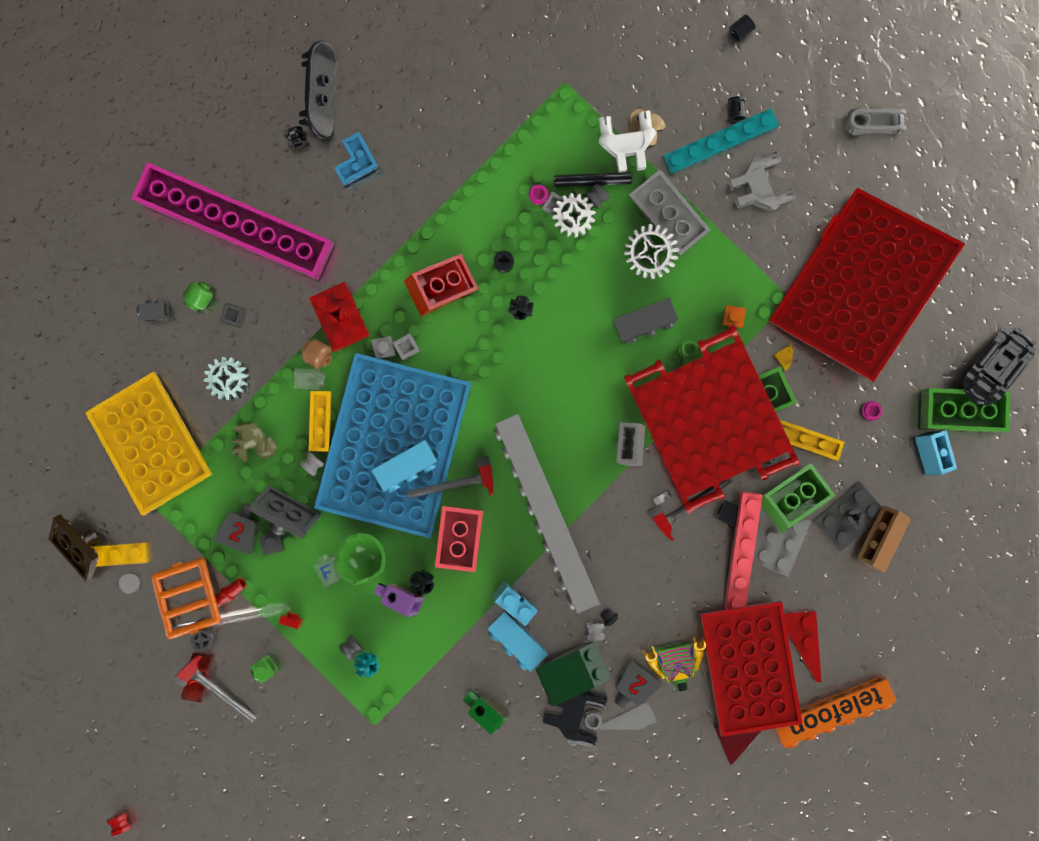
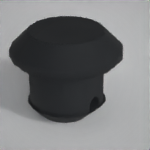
[601,609,618,627]

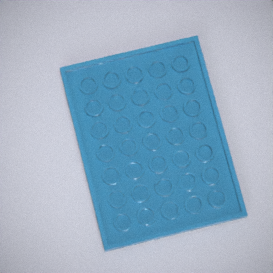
[314,353,472,539]

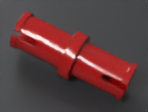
[215,577,247,609]

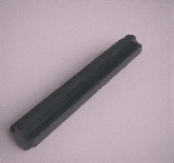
[554,172,632,187]

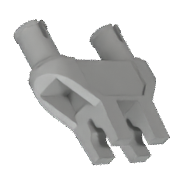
[728,151,795,211]

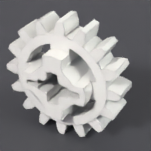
[552,193,596,238]

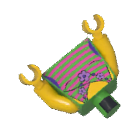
[643,637,706,692]

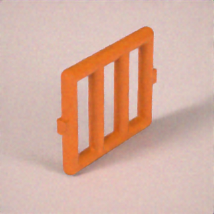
[151,558,221,639]

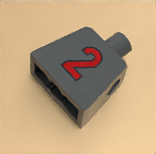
[213,503,260,554]
[615,657,662,710]

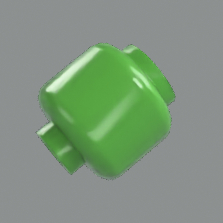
[183,281,213,311]

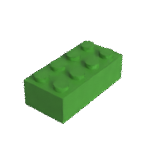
[920,388,1010,433]

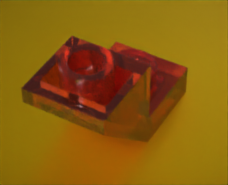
[181,653,213,703]

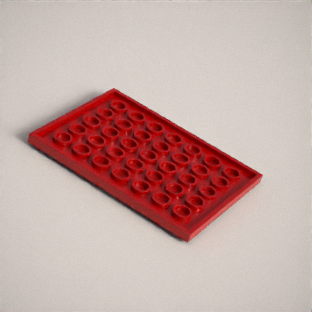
[769,188,965,383]

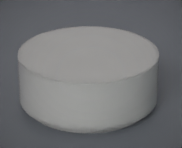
[119,573,141,594]

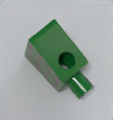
[463,691,510,735]

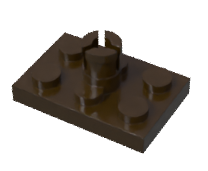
[48,514,99,582]

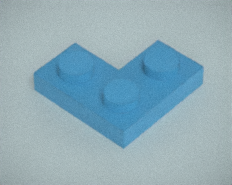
[334,132,379,186]

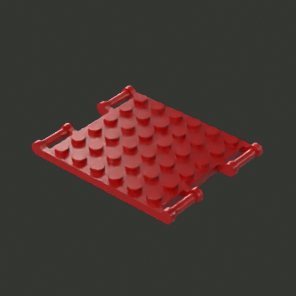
[624,324,800,514]

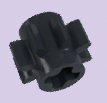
[509,295,534,320]
[409,569,434,596]

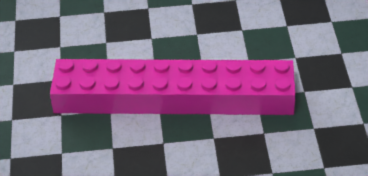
[131,162,334,280]

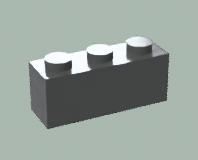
[612,298,679,345]

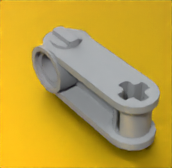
[845,108,906,135]

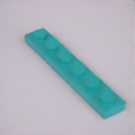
[662,108,779,175]

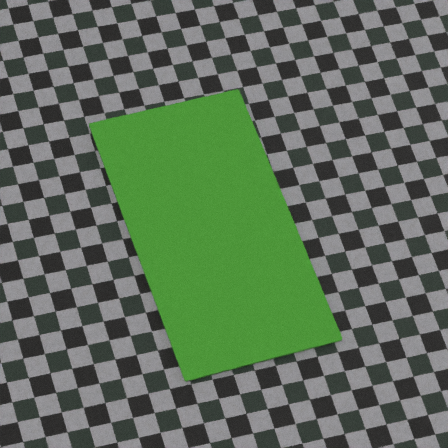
[156,82,786,725]

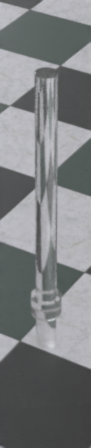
[173,603,291,630]

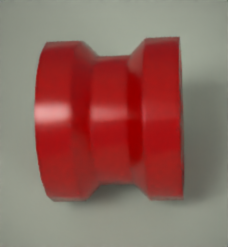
[106,812,132,836]

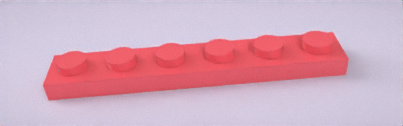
[724,492,763,610]

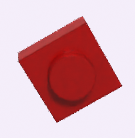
[279,612,304,629]

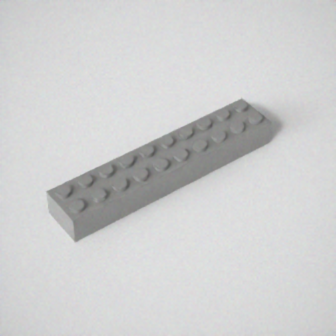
[494,414,600,614]

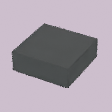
[220,303,246,328]

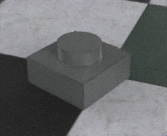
[259,533,285,555]

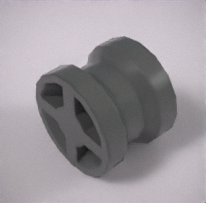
[585,184,610,209]
[191,628,215,650]
[339,635,364,661]

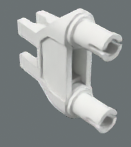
[598,111,656,173]

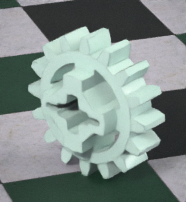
[204,357,249,400]

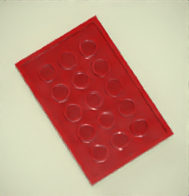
[700,601,803,737]

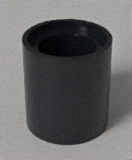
[729,14,756,42]

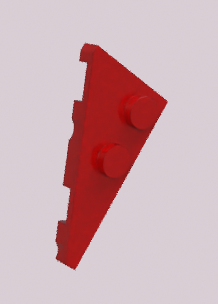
[784,611,822,682]

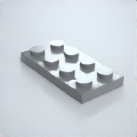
[629,169,711,257]

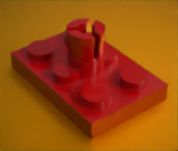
[309,281,370,353]

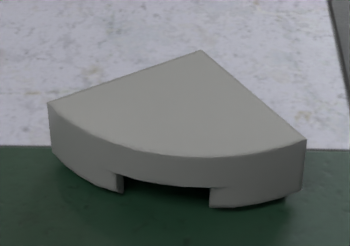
[651,489,672,505]

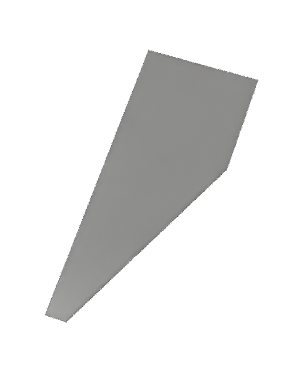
[600,701,657,730]

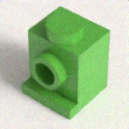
[250,654,280,684]

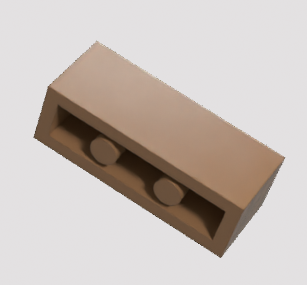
[857,505,911,573]

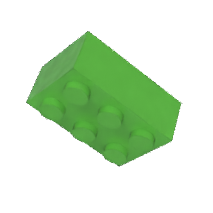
[761,463,836,534]

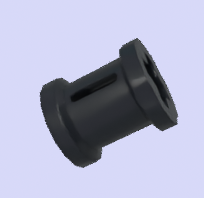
[728,96,746,121]

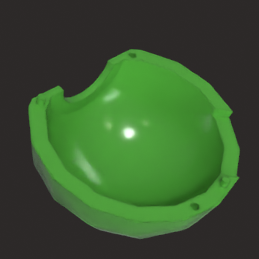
[335,533,387,585]

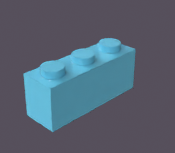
[372,440,438,493]
[488,610,548,672]

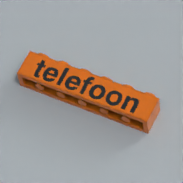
[774,676,897,748]

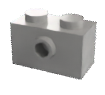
[616,422,645,467]

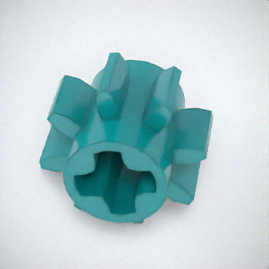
[354,651,379,678]

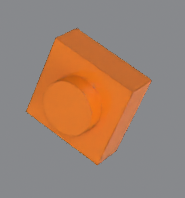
[722,305,746,329]

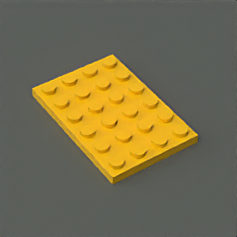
[85,372,213,516]

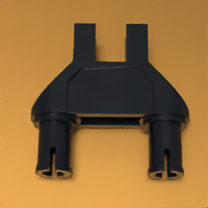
[543,690,608,748]

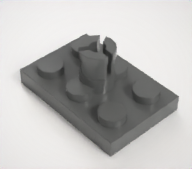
[813,482,881,551]
[249,485,321,539]

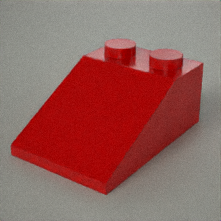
[404,254,479,317]

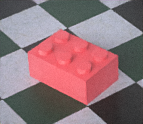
[435,506,484,572]

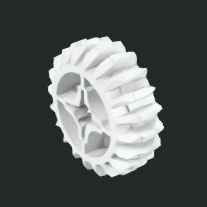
[624,224,679,279]

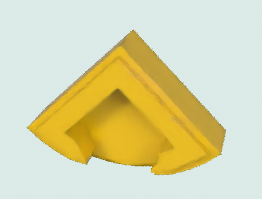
[772,344,793,372]

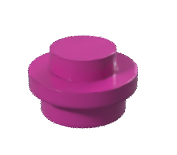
[529,185,548,205]
[862,401,882,421]

